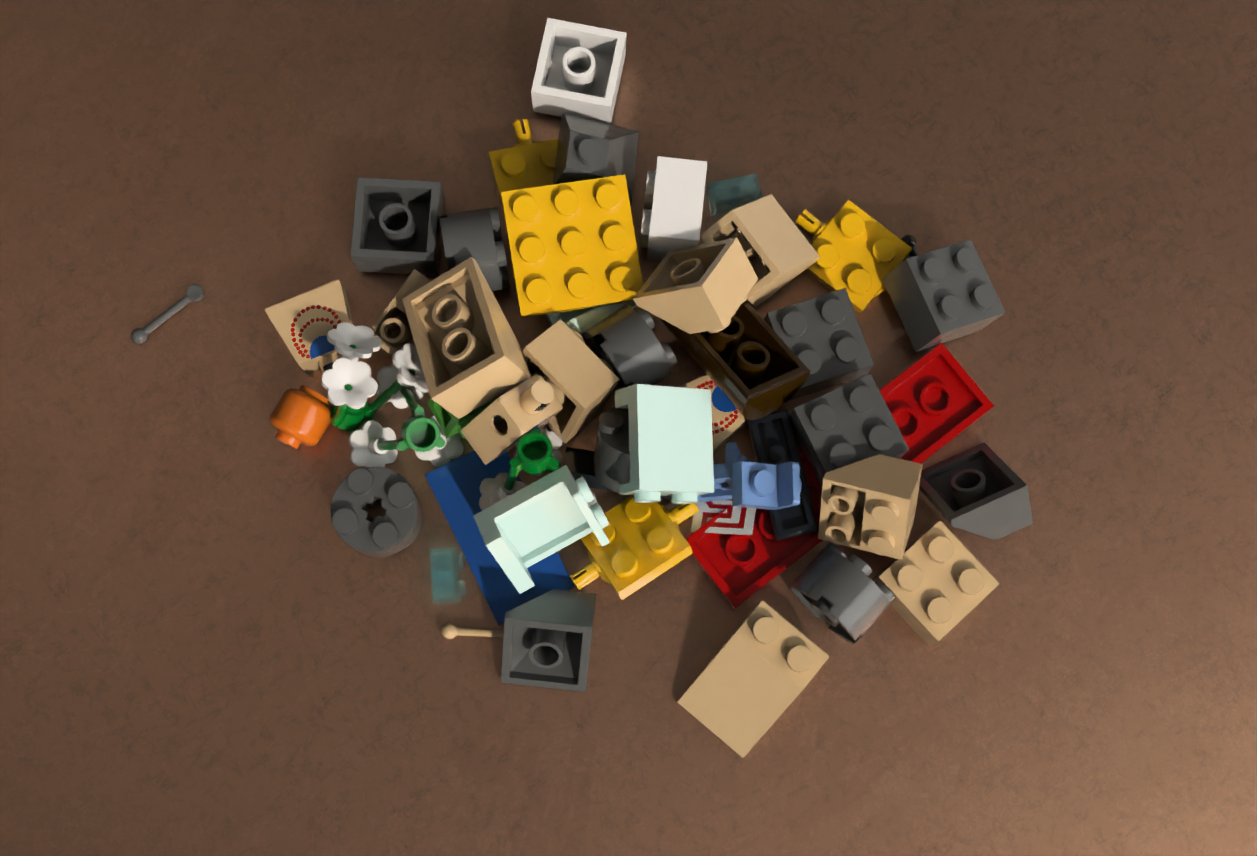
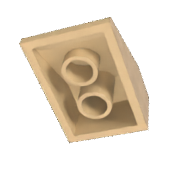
[402,257,531,419]
[677,600,830,758]

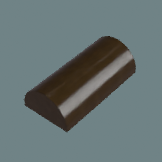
[658,300,811,420]

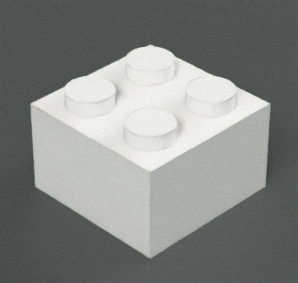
[531,18,627,124]
[640,156,708,263]

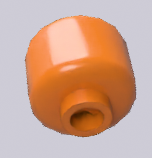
[269,385,332,450]

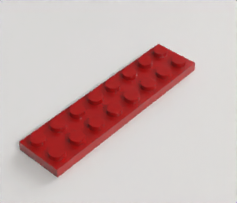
[686,343,994,609]

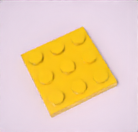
[501,174,643,318]

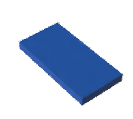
[425,450,575,626]

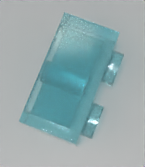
[706,173,762,215]
[430,547,466,605]

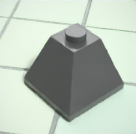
[553,113,639,204]
[919,442,1033,540]
[501,589,596,692]

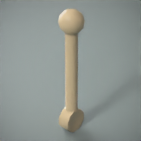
[441,622,504,639]

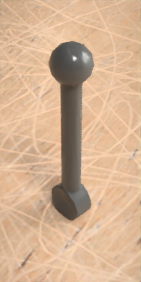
[131,284,204,344]

